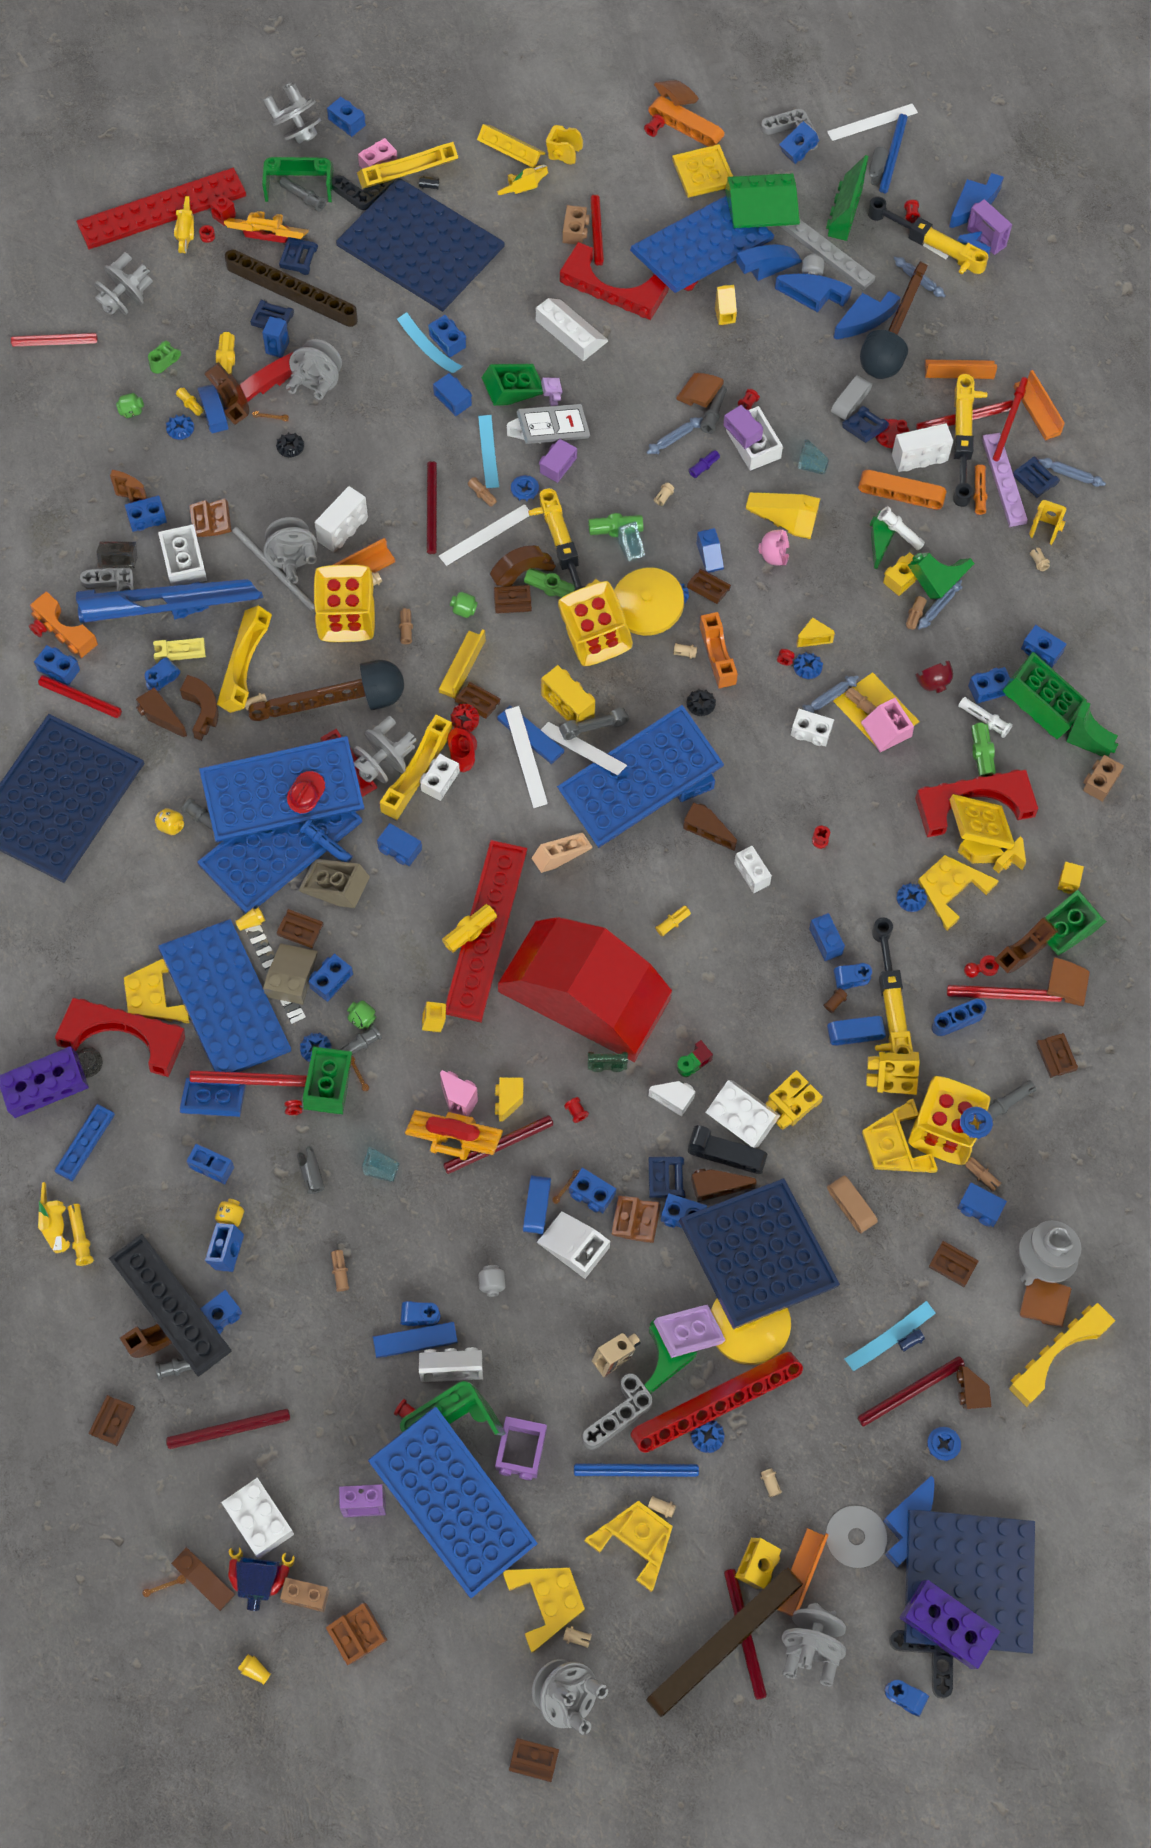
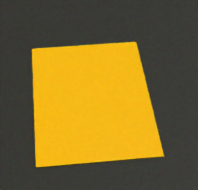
[833,672,920,745]

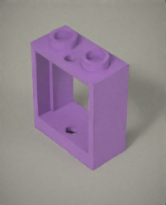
[967,199,1012,255]
[495,1416,547,1480]
[339,1484,386,1517]

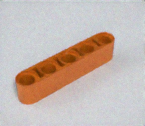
[648,96,724,147]
[858,470,947,509]

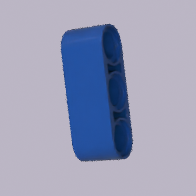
[932,999,987,1036]
[827,1016,886,1046]
[523,1175,551,1234]

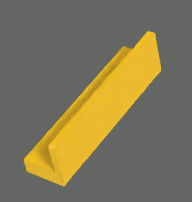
[477,124,546,168]
[439,629,486,699]

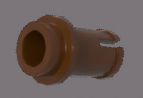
[823,988,848,1013]

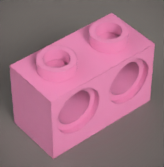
[358,138,397,169]

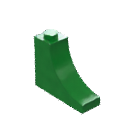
[908,553,975,599]
[1066,701,1119,757]
[644,1315,697,1394]

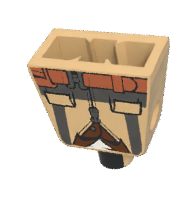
[592,1333,641,1377]

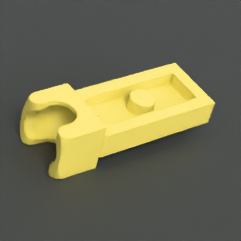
[153,638,206,663]

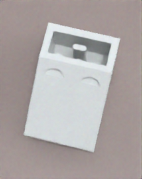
[537,1211,610,1279]

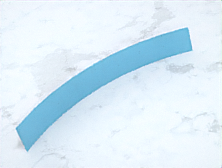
[397,312,463,373]
[478,415,499,488]
[844,1301,936,1371]

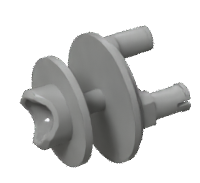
[263,82,321,144]
[94,252,153,315]
[286,339,342,400]
[263,517,318,584]
[353,716,417,783]
[1019,1220,1081,1286]
[782,1603,846,1687]
[532,1659,608,1735]

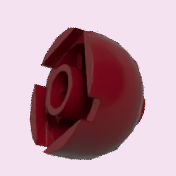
[915,661,953,693]

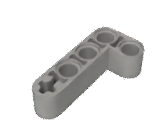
[583,1374,652,1450]

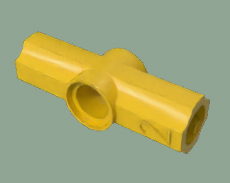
[216,332,235,374]
[442,904,497,953]

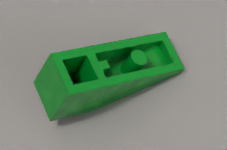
[870,511,895,569]

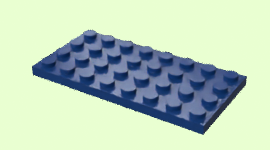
[630,196,774,293]
[557,705,724,848]
[199,736,364,842]
[197,811,362,914]
[158,919,291,1072]
[367,1407,538,1598]

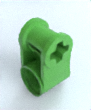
[148,341,181,374]

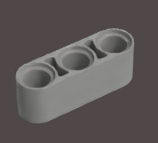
[831,375,872,420]

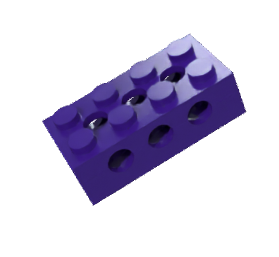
[0,1046,89,1118]
[899,1580,1001,1669]

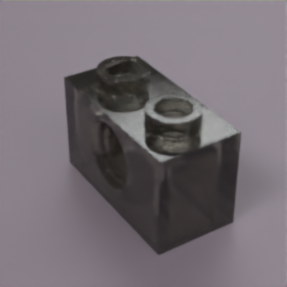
[97,541,138,568]

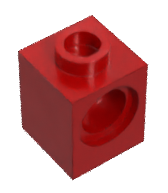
[210,194,236,226]

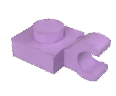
[541,378,562,406]

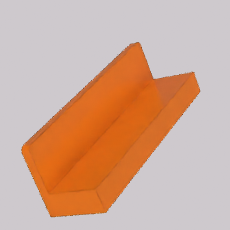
[925,360,997,379]
[1014,370,1065,441]
[333,538,395,573]
[777,1528,829,1617]

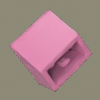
[861,698,914,752]
[440,1070,478,1117]

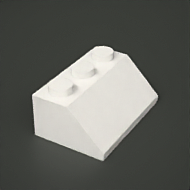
[419,1347,483,1382]

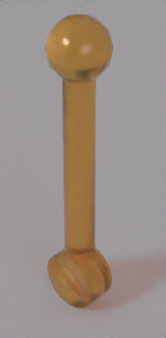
[253,411,289,422]
[351,1056,369,1092]
[552,1170,580,1204]
[142,1575,186,1597]

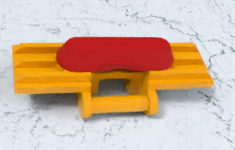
[224,211,309,243]
[405,1110,503,1160]

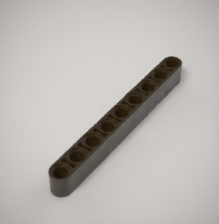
[225,249,358,327]
[646,1567,803,1717]

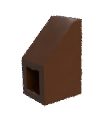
[956,1366,992,1409]

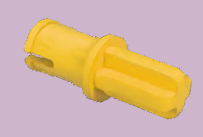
[176,387,204,416]
[655,906,691,937]

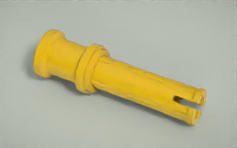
[67,1204,94,1266]

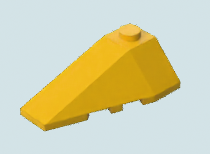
[745,492,820,539]

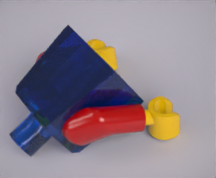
[228,1547,295,1611]

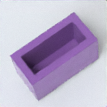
[723,405,763,449]
[539,438,577,483]

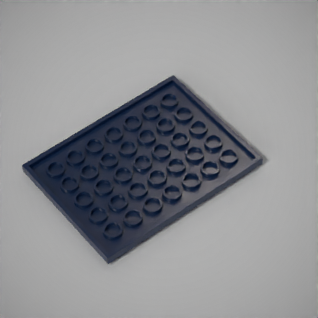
[336,178,505,312]
[0,714,145,883]

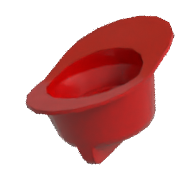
[448,728,477,772]
[287,771,325,814]

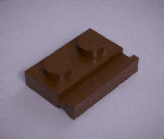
[687,568,731,604]
[494,585,532,614]
[455,682,501,719]
[277,909,324,949]
[1036,1033,1078,1078]
[929,1241,979,1287]
[88,1395,136,1446]
[509,1738,559,1782]

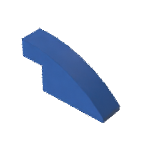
[949,173,1004,228]
[736,245,802,281]
[775,274,852,312]
[834,291,901,339]
[197,384,229,434]
[883,1476,934,1568]

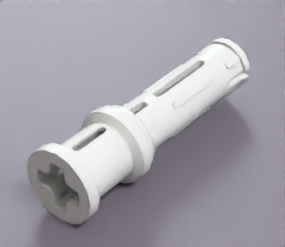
[878,506,925,550]
[958,697,1012,738]

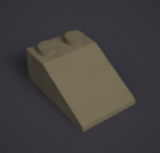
[299,859,370,908]
[263,943,318,1005]

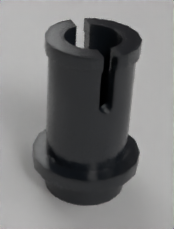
[419,176,440,190]

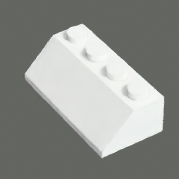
[536,298,608,361]

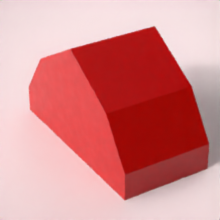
[498,917,672,1063]

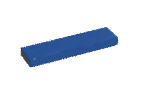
[497,705,564,764]
[54,1104,115,1182]
[373,1322,458,1358]

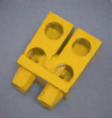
[866,1052,920,1095]
[766,1070,823,1130]

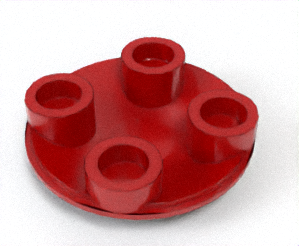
[875,419,910,448]

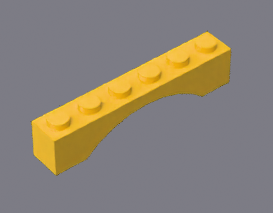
[357,142,458,189]
[217,605,272,713]
[380,715,452,820]
[1009,1303,1116,1407]

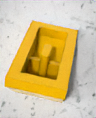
[797,618,835,648]

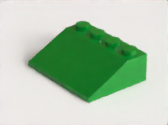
[826,155,869,241]
[725,173,800,228]
[1002,652,1087,739]

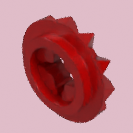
[450,704,479,732]

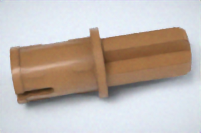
[468,477,497,507]
[906,596,927,630]
[399,608,413,644]
[845,687,877,715]
[965,1157,1001,1192]
[331,1250,349,1292]

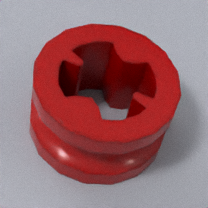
[199,225,215,243]
[29,619,47,637]
[777,649,795,666]
[284,1100,303,1115]

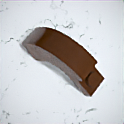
[204,362,249,425]
[490,545,556,587]
[180,675,219,741]
[994,917,1058,973]
[120,1324,172,1358]

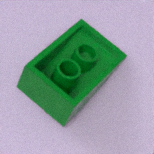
[481,364,544,406]
[1045,890,1107,956]
[303,1047,352,1115]

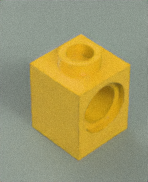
[1057,862,1084,894]
[422,1002,446,1032]

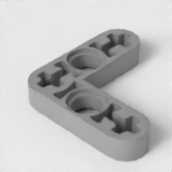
[761,109,819,150]
[80,567,135,603]

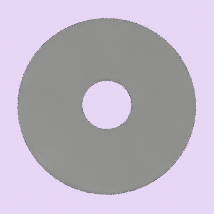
[826,1506,887,1568]

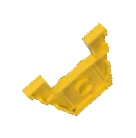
[918,855,999,931]
[124,959,190,1024]
[862,1099,938,1173]
[584,1501,673,1592]
[503,1568,585,1653]

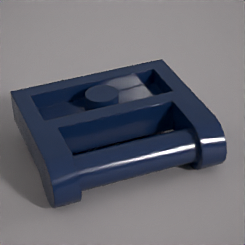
[279,237,318,275]
[250,300,294,329]
[842,406,889,443]
[1013,456,1060,498]
[648,1157,685,1198]

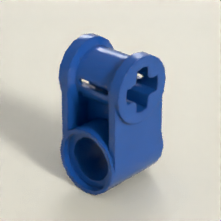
[144,657,180,691]
[833,963,872,990]
[400,1301,441,1326]
[885,1680,929,1717]

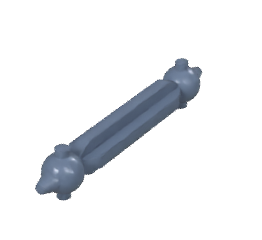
[893,257,946,298]
[647,417,703,454]
[1039,458,1106,487]
[918,580,962,630]
[802,676,859,713]

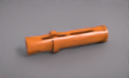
[973,464,988,515]

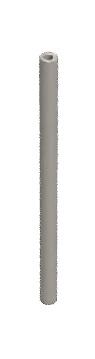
[232,527,315,613]

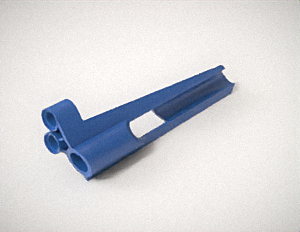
[76,579,263,623]

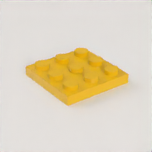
[672,144,733,198]
[949,794,1015,849]

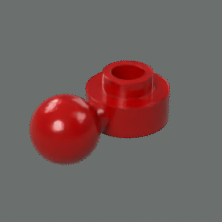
[964,955,999,978]

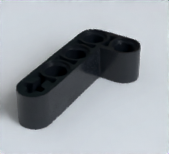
[688,1125,768,1174]

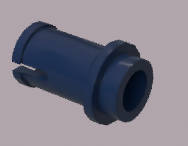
[897,1329,925,1352]

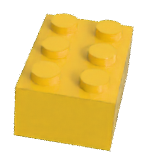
[541,665,595,723]

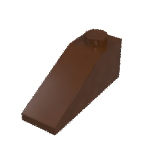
[136,687,187,737]
[683,802,737,851]
[691,1169,756,1202]
[171,1547,235,1611]

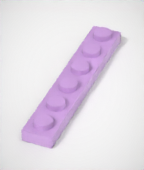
[982,433,1028,527]

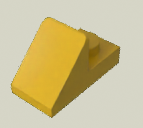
[993,836,1026,873]

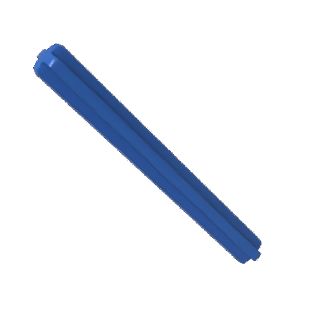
[879,114,908,193]
[574,1464,699,1477]

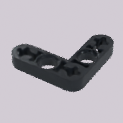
[332,175,394,210]
[889,1630,953,1699]

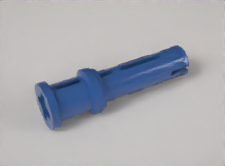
[300,819,353,863]

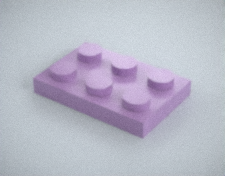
[654,1304,725,1358]

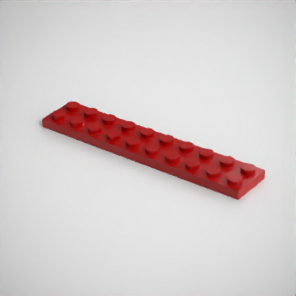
[76,167,246,250]
[446,840,527,1023]

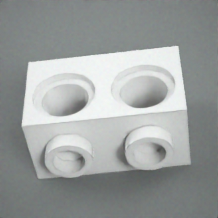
[791,709,834,747]
[420,754,460,801]
[734,846,772,893]

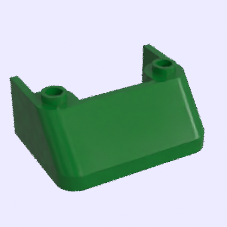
[262,157,334,202]
[400,1381,506,1436]

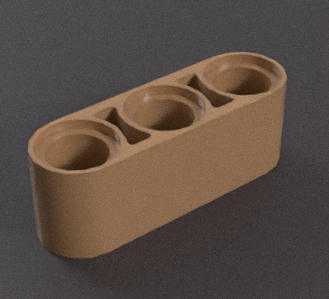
[827,1175,878,1234]

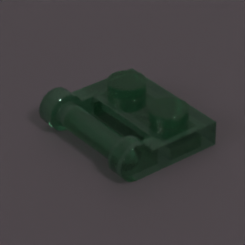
[588,1052,628,1072]

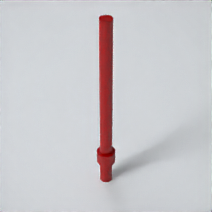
[992,377,1028,462]

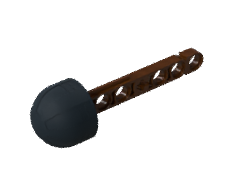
[860,261,928,379]
[248,660,404,721]

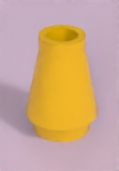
[235,907,266,931]
[238,1654,271,1685]

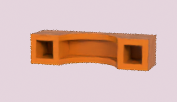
[30,591,98,658]
[699,612,738,689]

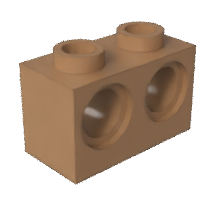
[562,205,590,245]
[1083,755,1124,802]
[280,1577,330,1612]

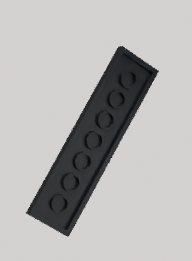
[109,1234,232,1377]

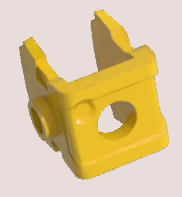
[546,125,583,165]
[1029,500,1066,545]

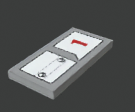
[517,404,591,444]

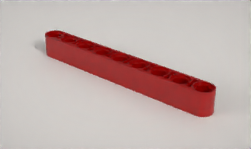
[631,1352,803,1453]

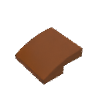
[654,80,699,106]
[676,373,724,408]
[110,469,147,503]
[189,498,232,537]
[1047,957,1090,1006]
[611,1196,661,1243]
[1020,1278,1072,1327]
[326,1603,387,1665]

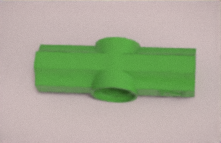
[588,513,643,537]
[524,568,575,598]
[971,723,996,777]

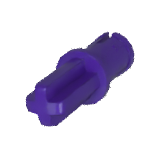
[689,450,720,478]

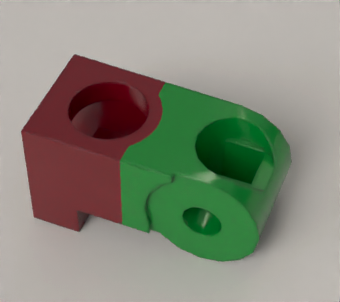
[677,1040,713,1077]

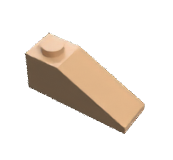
[532,832,592,873]

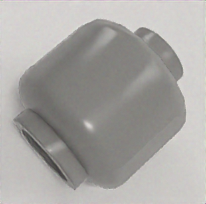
[802,254,825,276]
[478,1265,506,1297]

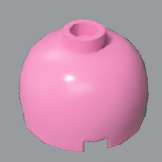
[758,530,789,566]

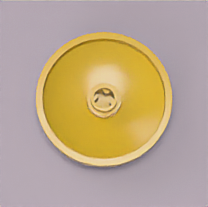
[614,568,684,636]
[711,1298,791,1365]

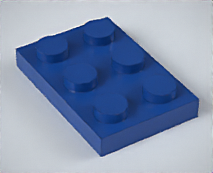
[180,1078,246,1117]

